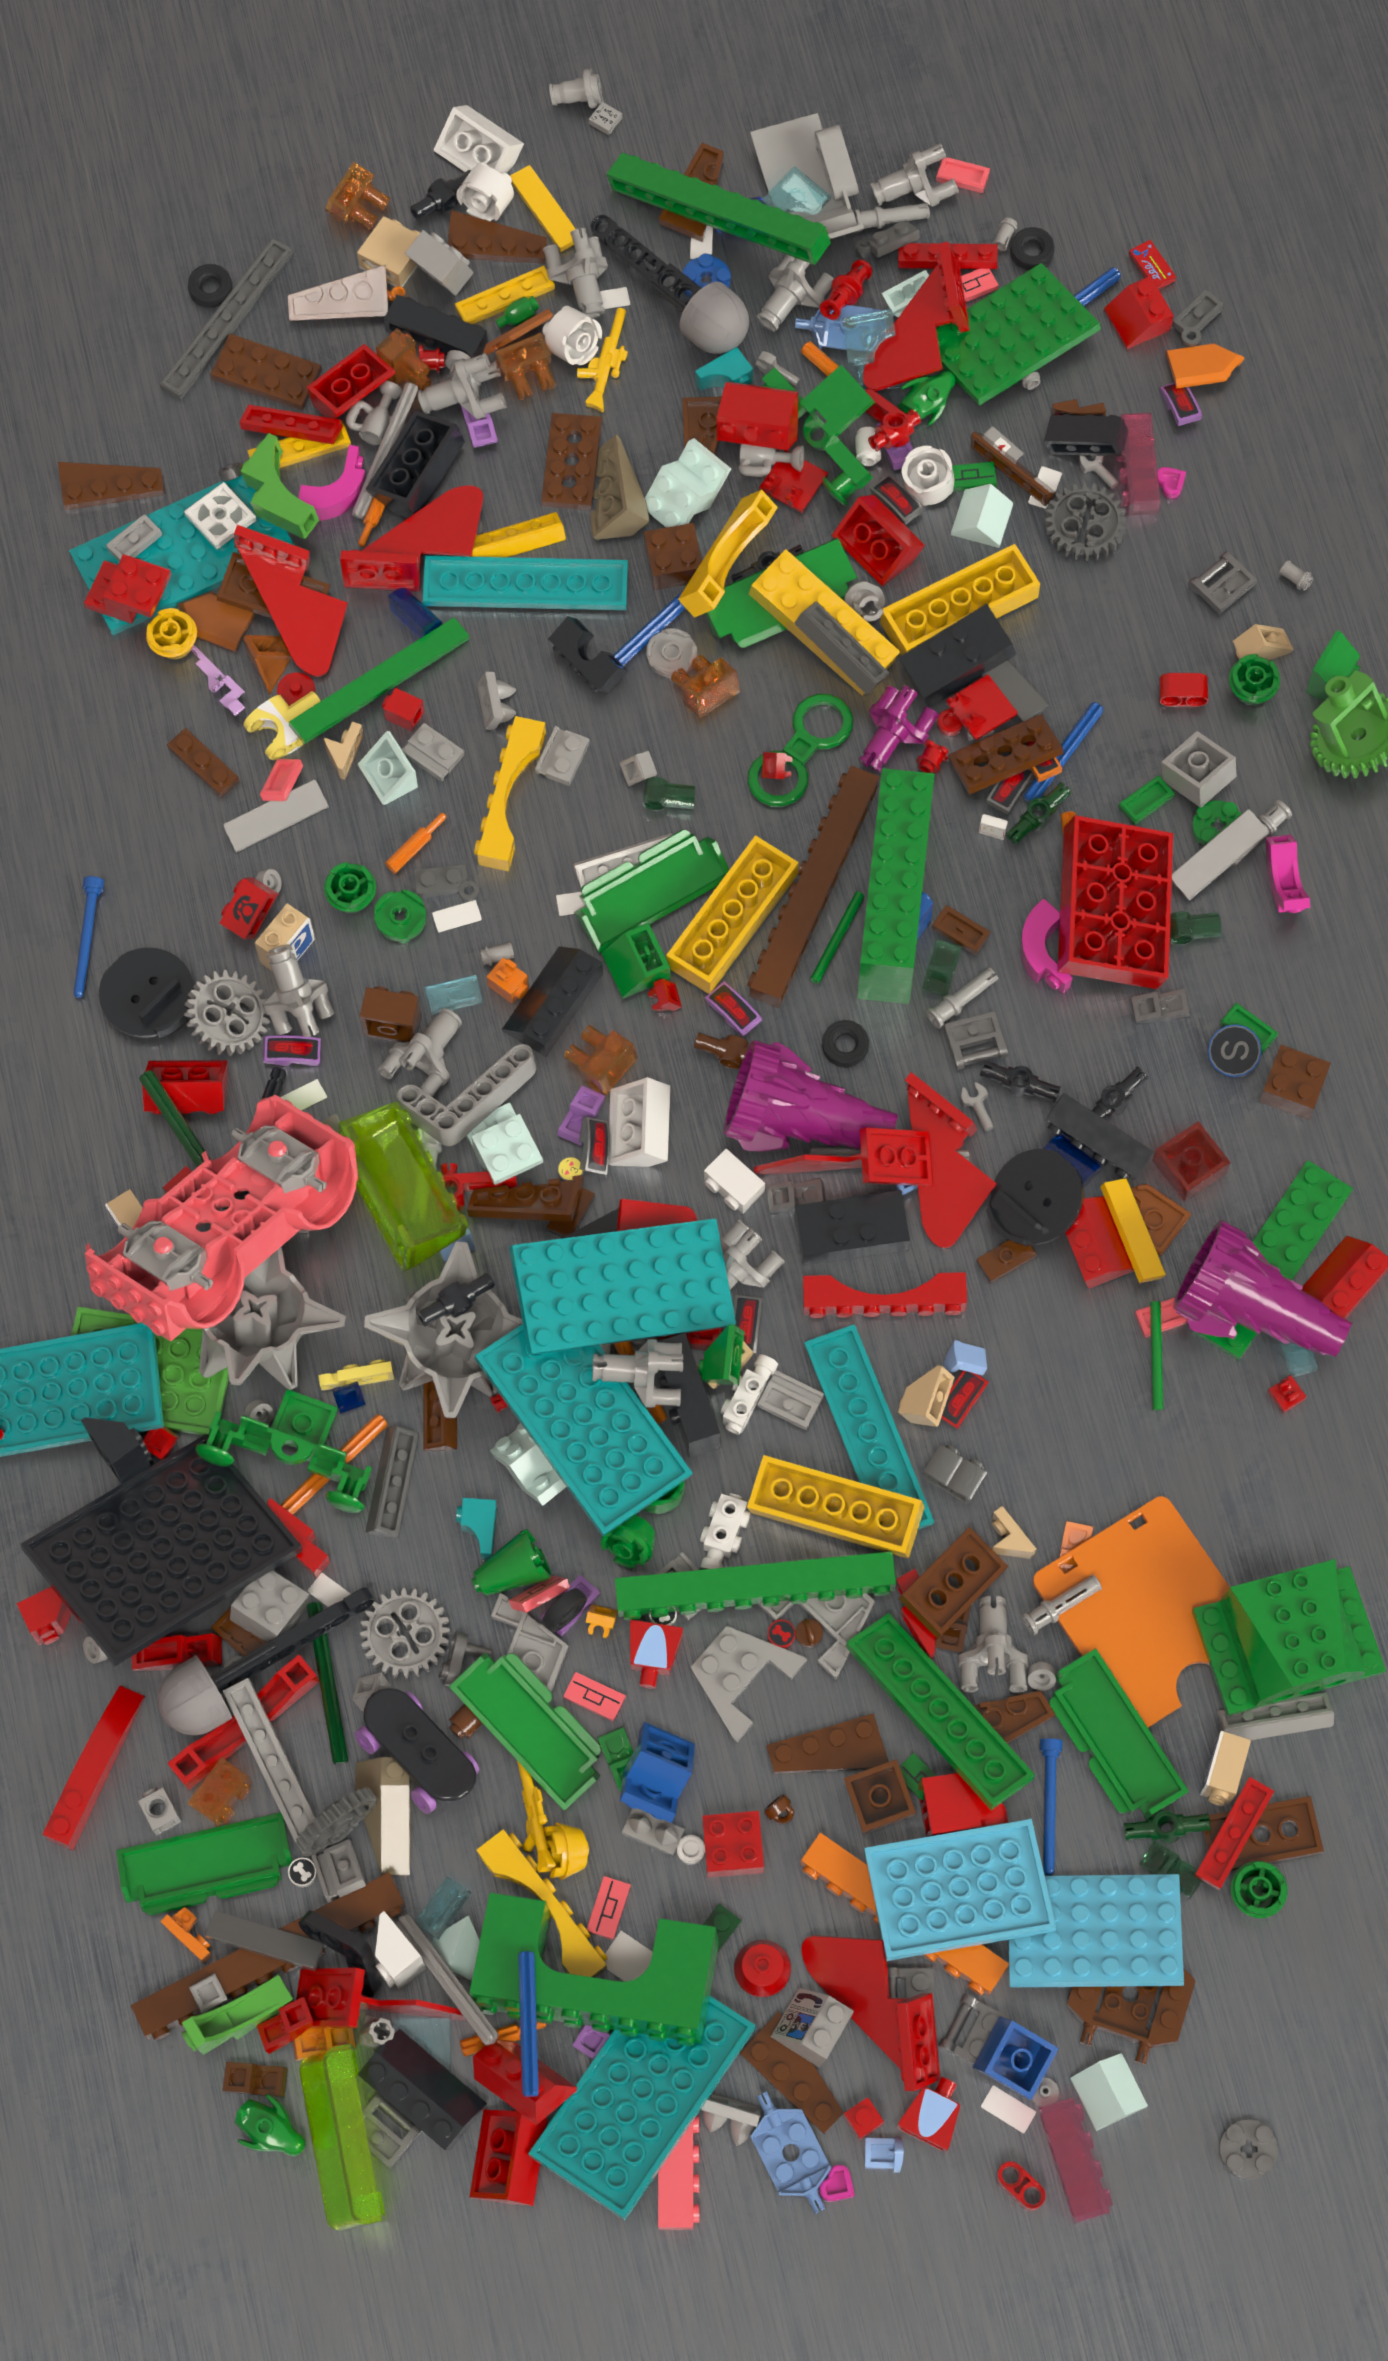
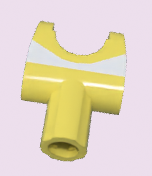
[244,691,321,760]

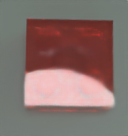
[1152,1121,1231,1202]

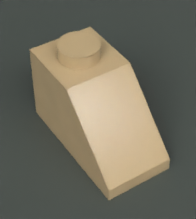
[1233,624,1294,661]
[898,1365,955,1427]

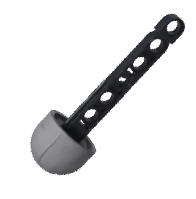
[590,215,749,354]
[157,1587,375,1735]

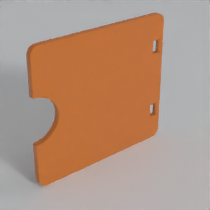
[1032,1496,1230,1728]

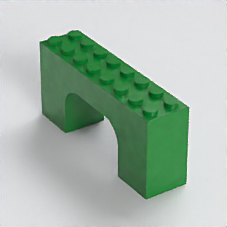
[857,768,935,1004]
[469,1893,719,2046]

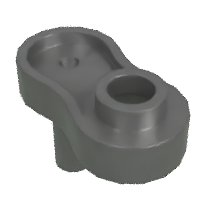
[439,1631,492,1686]

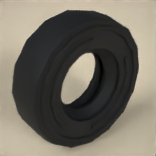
[1010,227,1055,270]
[188,264,232,308]
[822,1020,869,1068]
[542,1588,587,1632]

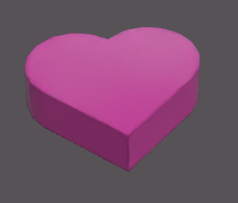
[1155,467,1186,499]
[819,2165,855,2202]

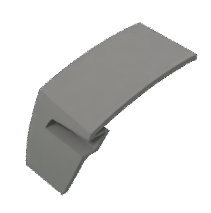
[750,113,864,239]

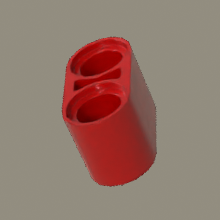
[1159,673,1208,707]
[996,2161,1046,2211]

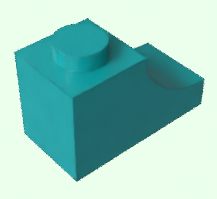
[695,347,753,391]
[456,1498,497,1560]

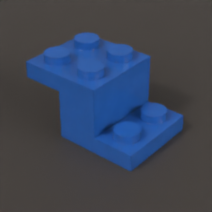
[620,1722,695,1823]

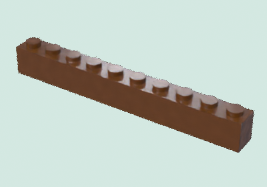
[747,766,880,1008]
[130,1872,406,2041]

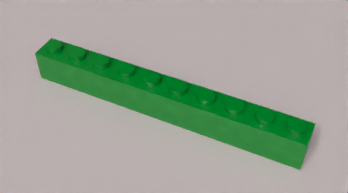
[606,153,831,265]
[615,1552,896,1620]

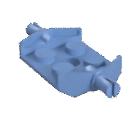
[795,305,890,354]
[750,2091,831,2214]

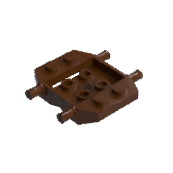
[1067,1968,1196,2065]

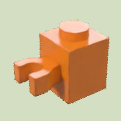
[486,958,529,1004]

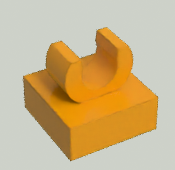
[586,1604,618,1638]

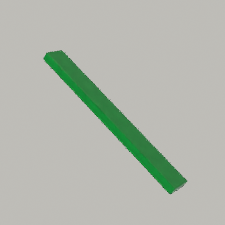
[289,617,470,744]

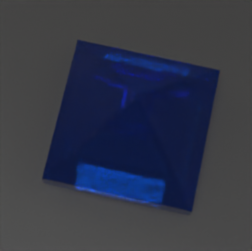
[332,1381,366,1414]

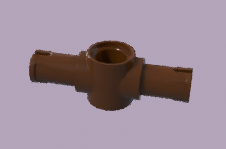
[693,1032,749,1069]

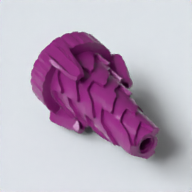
[723,1040,898,1152]
[1173,1220,1352,1357]

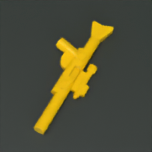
[577,308,628,413]
[517,1761,555,1872]

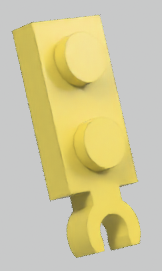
[318,1360,394,1391]

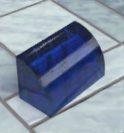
[388,588,443,638]
[1043,1134,1102,1189]

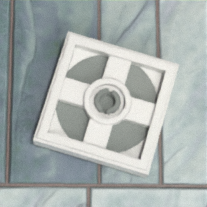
[184,482,256,550]

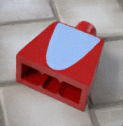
[630,1620,683,1689]
[897,2077,961,2153]

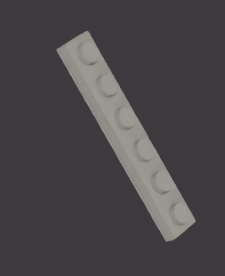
[223,1678,316,1843]

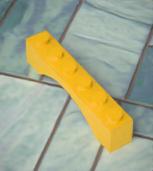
[678,489,778,618]
[474,716,546,872]
[476,1829,608,1978]

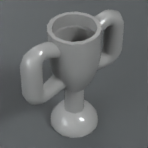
[346,381,406,445]
[738,444,804,477]

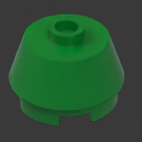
[1229,654,1280,705]
[324,862,376,913]
[600,1515,655,1569]
[1231,1861,1288,1918]

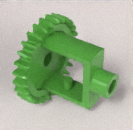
[1310,671,1388,778]

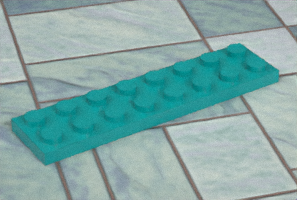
[423,556,628,610]
[804,1324,934,1530]

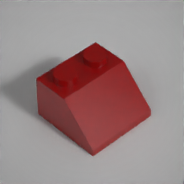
[1104,276,1174,350]
[16,1587,72,1645]

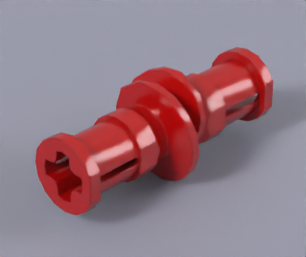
[820,259,873,320]

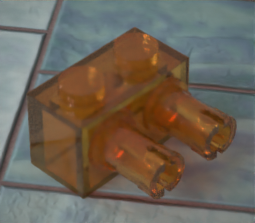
[325,162,391,231]
[376,329,431,390]
[495,333,556,400]
[671,655,740,719]
[564,1025,638,1096]
[188,1757,252,1827]

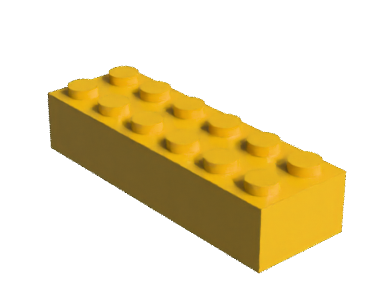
[880,544,1040,656]
[749,549,900,696]
[666,835,799,994]
[747,1455,925,1559]

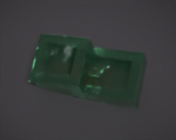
[922,939,962,996]
[1139,1841,1202,1899]

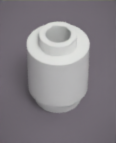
[855,427,881,466]

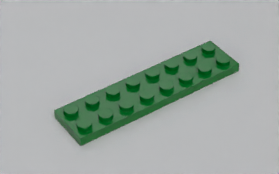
[1193,1160,1353,1361]
[846,1613,1035,1810]

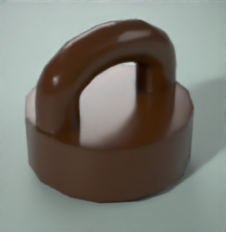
[795,1618,823,1648]
[764,1794,794,1824]

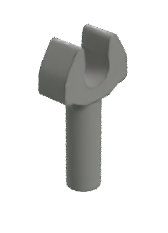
[755,351,800,387]
[1079,455,1119,489]
[961,1082,994,1132]

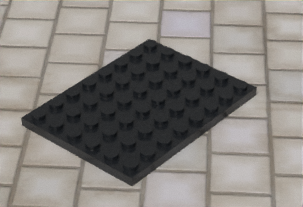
[21,1434,302,1666]

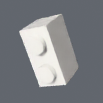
[704,1149,765,1214]

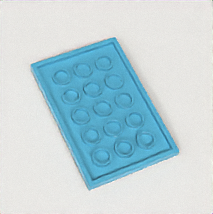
[864,1819,1056,1961]
[1009,1874,1184,1987]

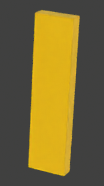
[510,165,575,253]
[455,266,555,324]
[247,421,351,468]
[1100,1178,1166,1283]

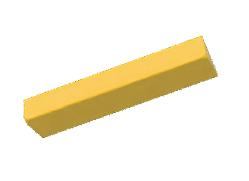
[466,512,566,557]

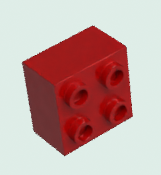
[702,1811,764,1878]

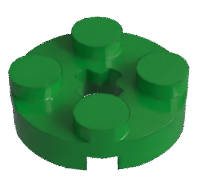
[1192,801,1242,846]
[374,890,427,943]

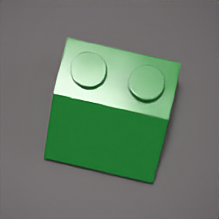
[1306,630,1361,702]

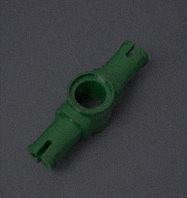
[1005,782,1071,845]
[1124,1811,1211,1843]

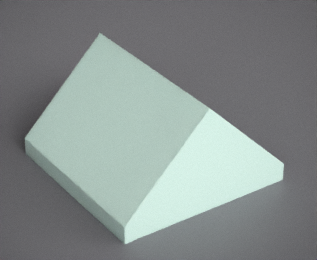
[951,484,1013,548]
[358,731,418,805]
[1070,2053,1148,2131]

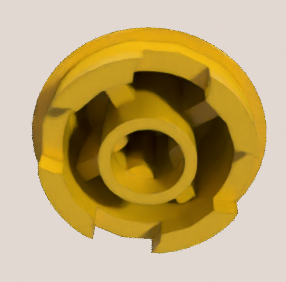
[146,608,197,659]
[544,1822,589,1880]

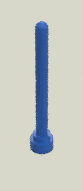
[74,876,104,998]
[1040,1739,1062,1876]

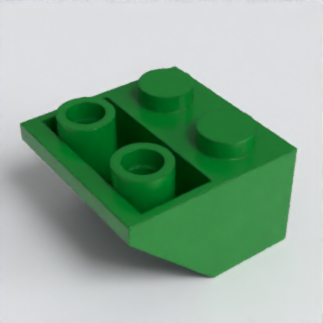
[601,923,671,999]

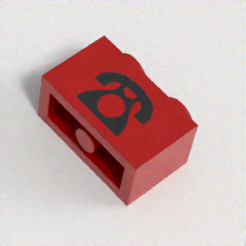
[219,878,279,939]

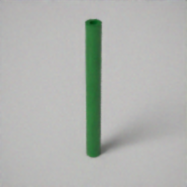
[810,891,865,984]
[1150,1301,1164,1411]

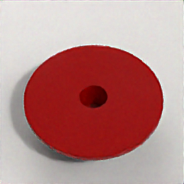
[277,672,315,706]

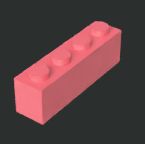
[658,2115,699,2230]

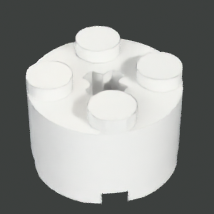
[456,162,514,221]
[542,306,602,365]
[902,446,955,506]

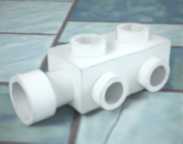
[720,1354,778,1435]
[699,1493,751,1570]

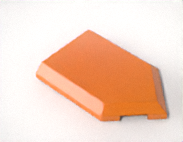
[1165,343,1244,389]

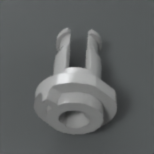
[549,68,604,109]
[844,581,885,622]

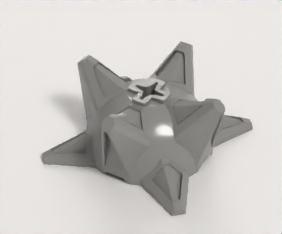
[364,1242,523,1418]
[199,1247,346,1390]

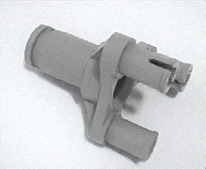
[870,143,959,207]
[543,228,608,318]
[756,255,834,332]
[417,353,507,420]
[263,944,335,1037]
[378,1008,462,1097]
[720,1219,785,1290]
[592,1339,683,1408]
[958,1596,1029,1693]

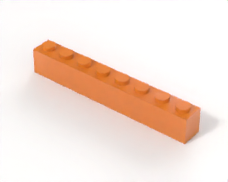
[800,1833,1009,1996]

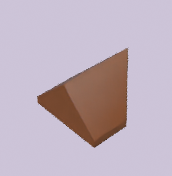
[243,635,292,695]

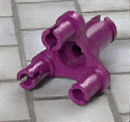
[858,685,939,773]

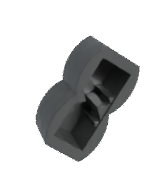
[922,1445,987,1505]

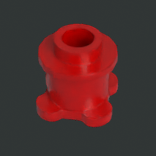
[418,345,445,375]
[916,740,949,774]

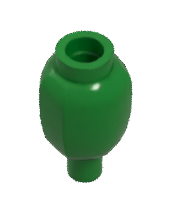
[495,296,539,329]

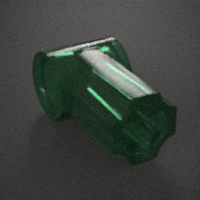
[643,777,695,811]
[1170,911,1221,945]

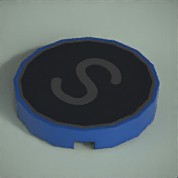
[1208,1024,1262,1078]

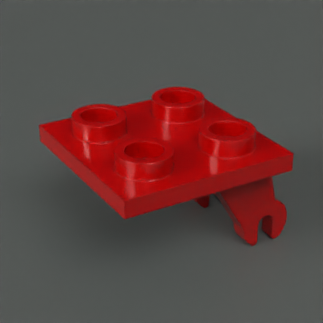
[759,450,828,513]
[946,674,1018,741]

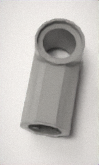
[357,2015,395,2051]

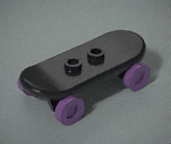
[355,1688,479,1814]

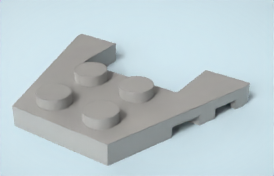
[491,1593,569,1693]
[758,1593,875,1680]
[690,1626,807,1743]

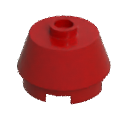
[734,1940,791,1997]

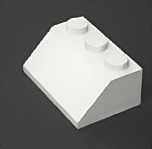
[433,105,524,173]
[609,1077,670,1167]
[375,1911,426,1990]

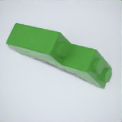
[240,433,319,539]
[181,1975,294,2055]

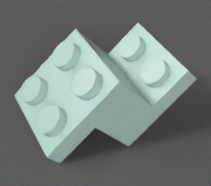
[645,439,731,528]
[467,1102,543,1185]
[490,1423,566,1506]

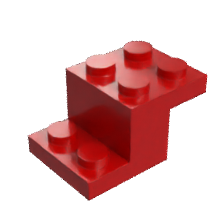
[84,554,172,624]

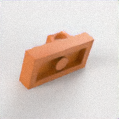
[160,1907,212,1964]

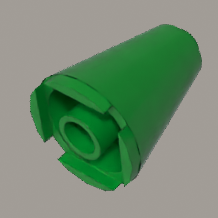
[471,1528,551,1596]

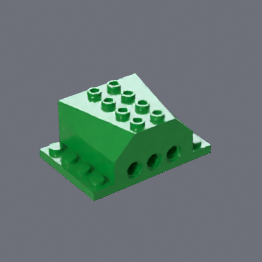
[1192,1559,1386,1716]

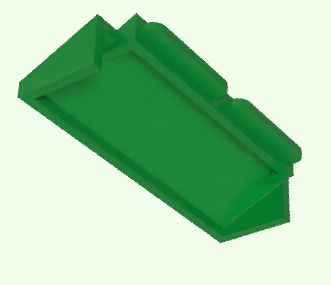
[705,538,857,648]
[574,830,730,953]
[1049,1648,1189,1820]
[449,1652,601,1811]
[116,1812,293,1915]

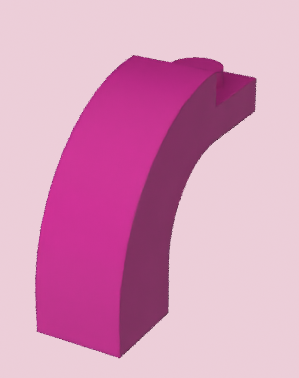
[298,445,366,521]
[1265,834,1310,913]
[1020,898,1072,994]

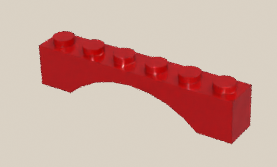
[803,1272,967,1318]
[167,1654,319,1791]

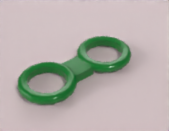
[747,694,853,807]

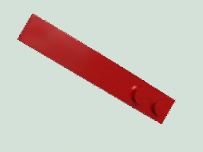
[42,1685,145,1851]

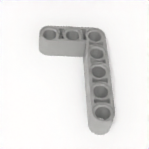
[397,1044,537,1146]

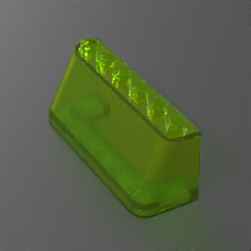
[338,1101,468,1272]
[299,2044,387,2231]

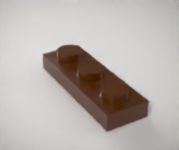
[167,728,239,798]

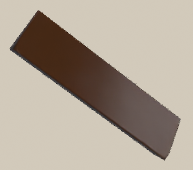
[971,432,1057,506]
[423,1381,457,1451]

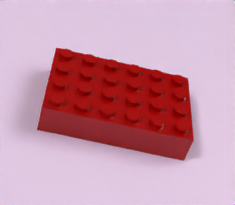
[1058,815,1173,989]

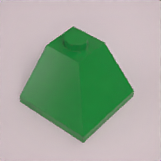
[698,1324,745,1386]

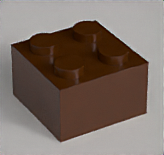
[644,523,702,590]
[359,986,422,1043]
[1259,1045,1331,1120]
[843,1759,917,1835]

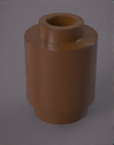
[449,1704,483,1739]

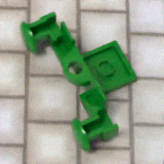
[761,365,875,506]
[195,1389,372,1513]

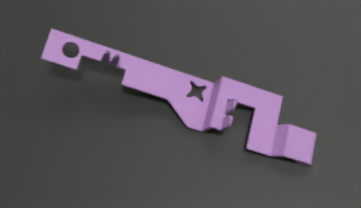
[191,645,245,716]

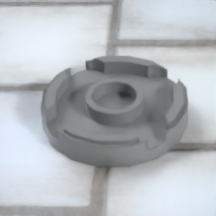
[646,628,697,678]

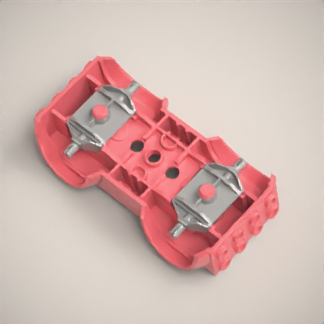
[85,1095,359,1342]

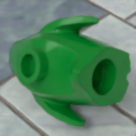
[897,370,956,425]
[234,2094,305,2157]

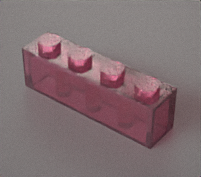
[1118,413,1160,516]
[1038,2098,1113,2225]

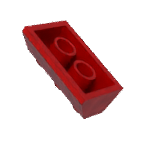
[306,344,396,418]
[717,382,798,450]
[831,495,925,586]
[142,1060,228,1114]
[1066,1196,1134,1289]
[1301,1236,1388,1319]
[473,2040,577,2125]
[469,2110,547,2206]

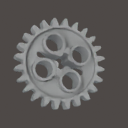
[184,970,270,1056]
[360,1588,451,1679]

